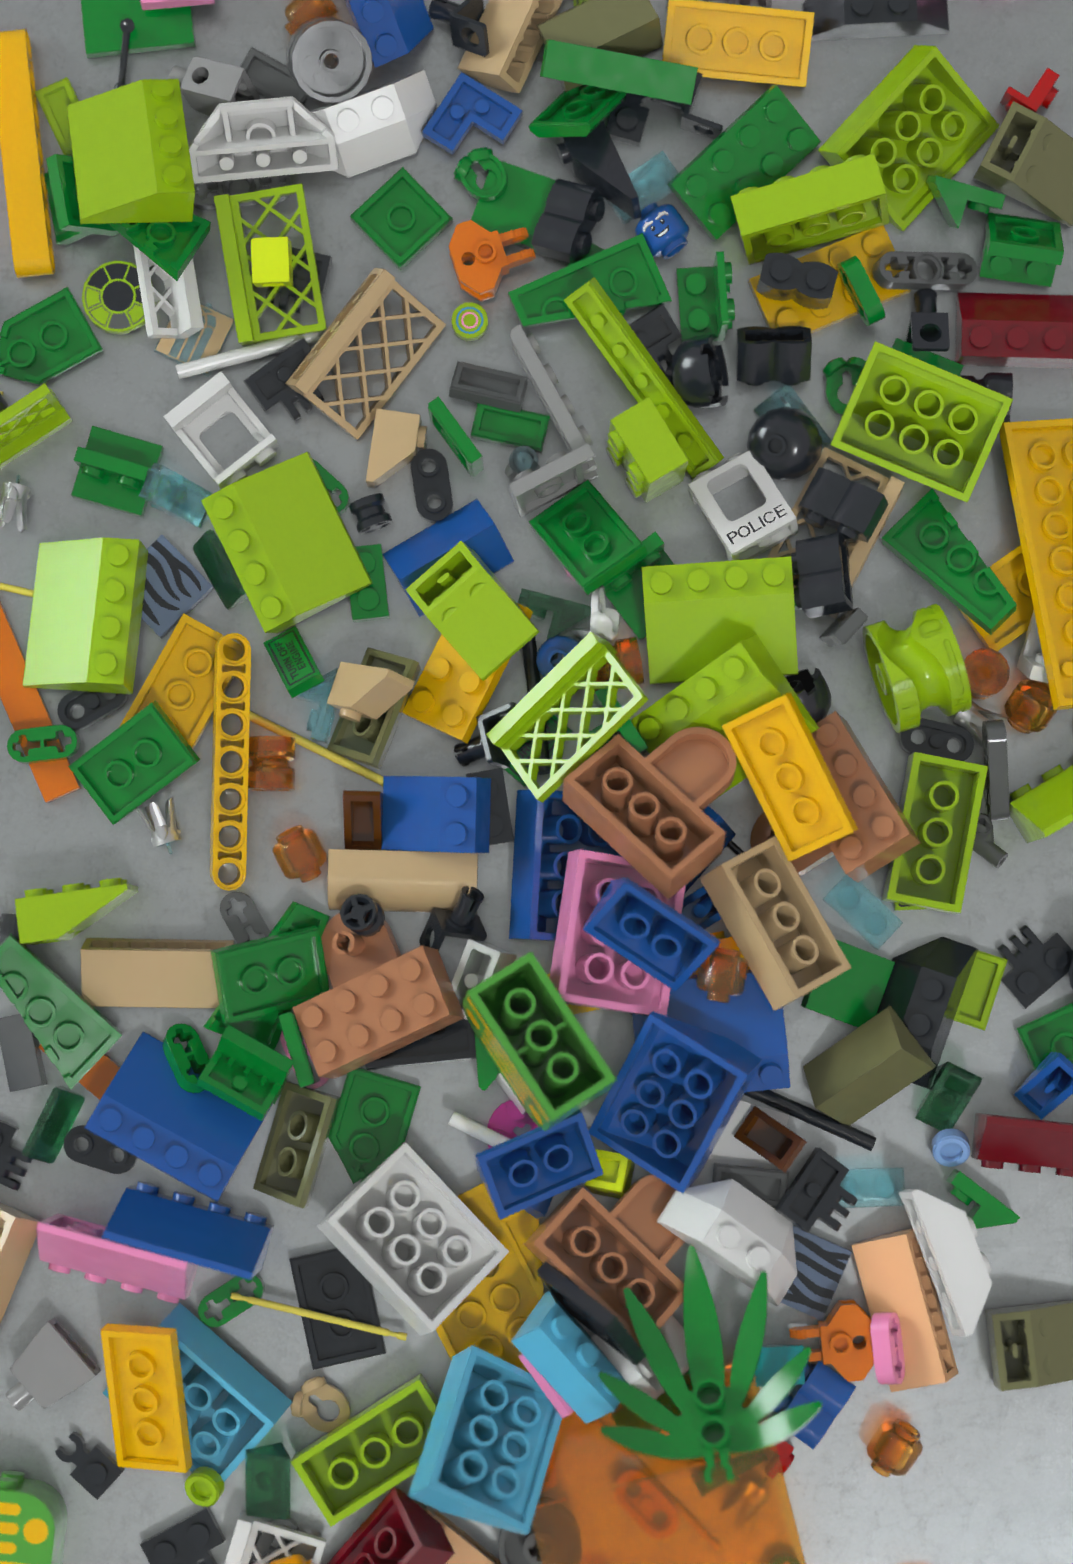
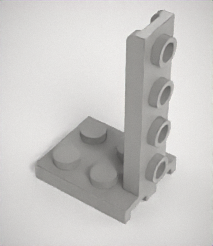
[509,325,598,518]

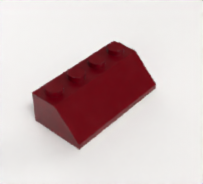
[955,292,1073,369]
[971,1113,1073,1177]
[327,1487,455,1564]

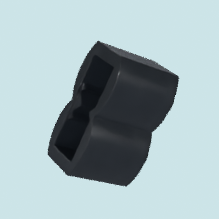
[531,178,605,263]
[756,253,838,309]
[736,326,812,386]
[798,467,888,543]
[791,532,853,618]

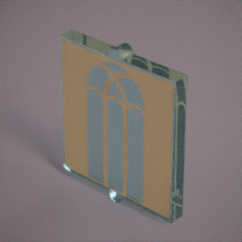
[154,303,235,377]

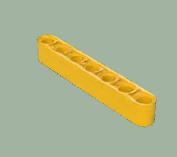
[0,29,55,278]
[210,633,251,891]

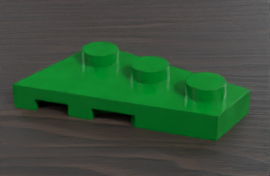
[108,214,211,281]

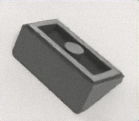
[0,1014,47,1092]

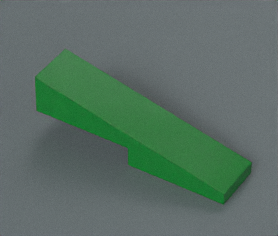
[540,39,698,105]

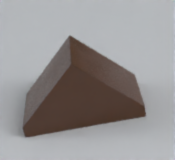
[343,790,383,850]
[734,1106,807,1173]

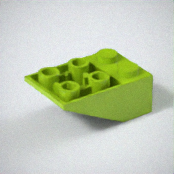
[405,541,539,681]
[15,878,139,945]

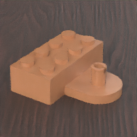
[750,711,921,883]
[562,727,736,900]
[292,912,465,1079]
[524,1174,685,1348]

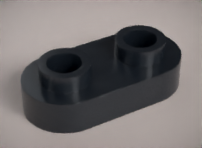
[411,449,453,523]
[57,691,128,730]
[899,718,974,761]
[64,1125,138,1174]

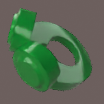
[453,147,508,201]
[823,357,866,416]

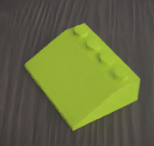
[818,45,1000,231]
[67,79,195,224]
[830,341,1013,503]
[201,452,373,634]
[23,537,148,694]
[642,556,798,685]
[631,635,819,799]
[1009,756,1073,843]

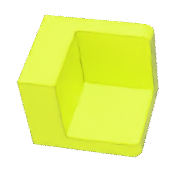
[251,237,293,288]
[585,1149,635,1199]

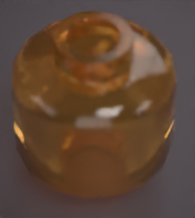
[284,0,339,36]
[1004,678,1058,734]
[272,825,327,883]
[696,947,748,1003]
[866,1419,923,1478]

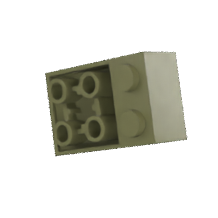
[974,101,1073,227]
[985,1300,1073,1391]

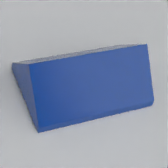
[382,499,514,617]
[583,877,720,992]
[475,1109,604,1220]

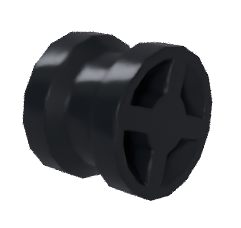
[349,493,393,534]
[340,894,385,937]

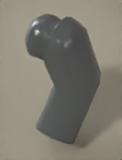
[973,813,1008,868]

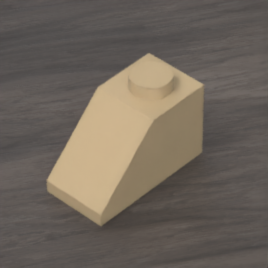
[366,408,427,488]
[326,662,415,722]

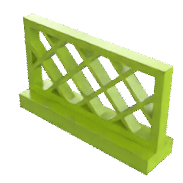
[214,183,327,346]
[0,383,73,469]
[486,631,649,803]

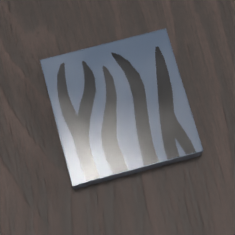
[141,535,214,639]
[781,1225,852,1321]

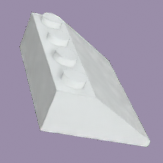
[317,1142,509,1336]

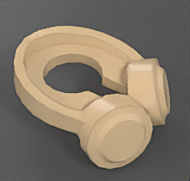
[291,1376,350,1433]

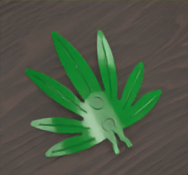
[598,1246,822,1487]

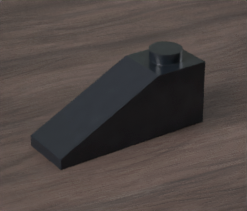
[556,121,642,219]

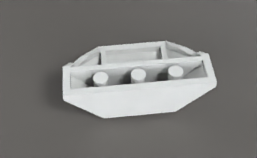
[310,69,437,178]
[189,96,339,184]
[656,1179,797,1306]
[899,1189,992,1337]

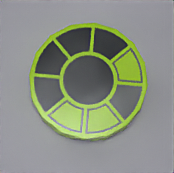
[82,260,153,335]

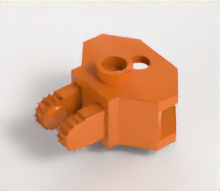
[449,220,536,302]
[789,1299,874,1382]

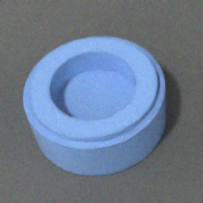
[932,1128,970,1167]

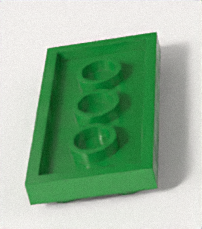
[667,85,821,240]

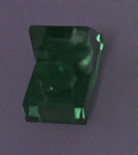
[518,588,591,640]
[915,1062,982,1131]

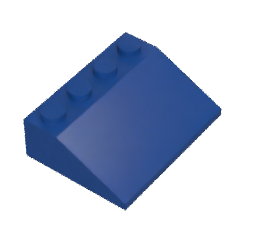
[509,789,621,941]
[631,969,791,1092]
[589,1011,763,1194]
[84,1032,273,1203]
[102,1181,274,1280]

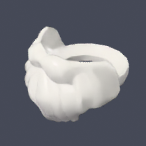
[571,587,620,640]

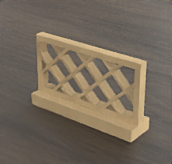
[285,268,446,440]
[767,447,905,619]

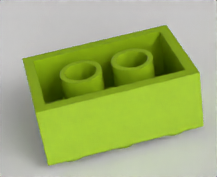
[606,397,688,503]

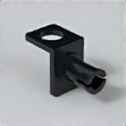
[429,0,489,57]
[651,72,723,139]
[906,288,950,352]
[454,702,517,769]
[419,886,487,951]

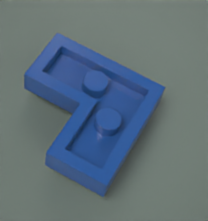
[422,72,523,155]

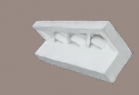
[133,245,204,339]

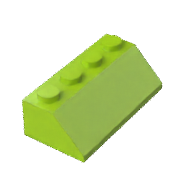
[730,154,890,265]

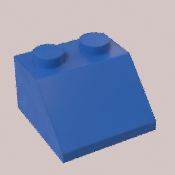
[345,0,434,68]

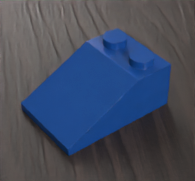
[382,776,491,853]

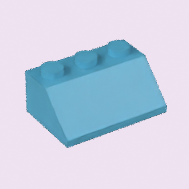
[511,1291,627,1424]

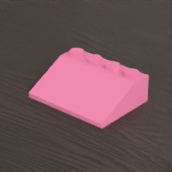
[549,849,686,1016]
[37,1213,198,1303]

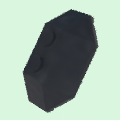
[802,0,949,41]
[876,937,978,1090]

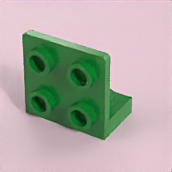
[676,251,735,343]
[600,531,675,640]

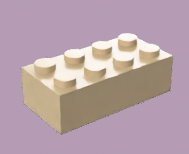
[699,836,851,1011]

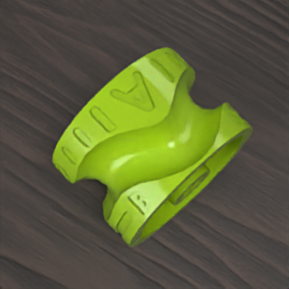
[862,604,972,733]

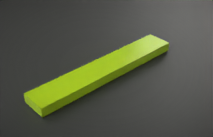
[564,277,724,479]

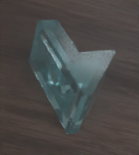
[139,463,213,528]
[294,668,338,745]

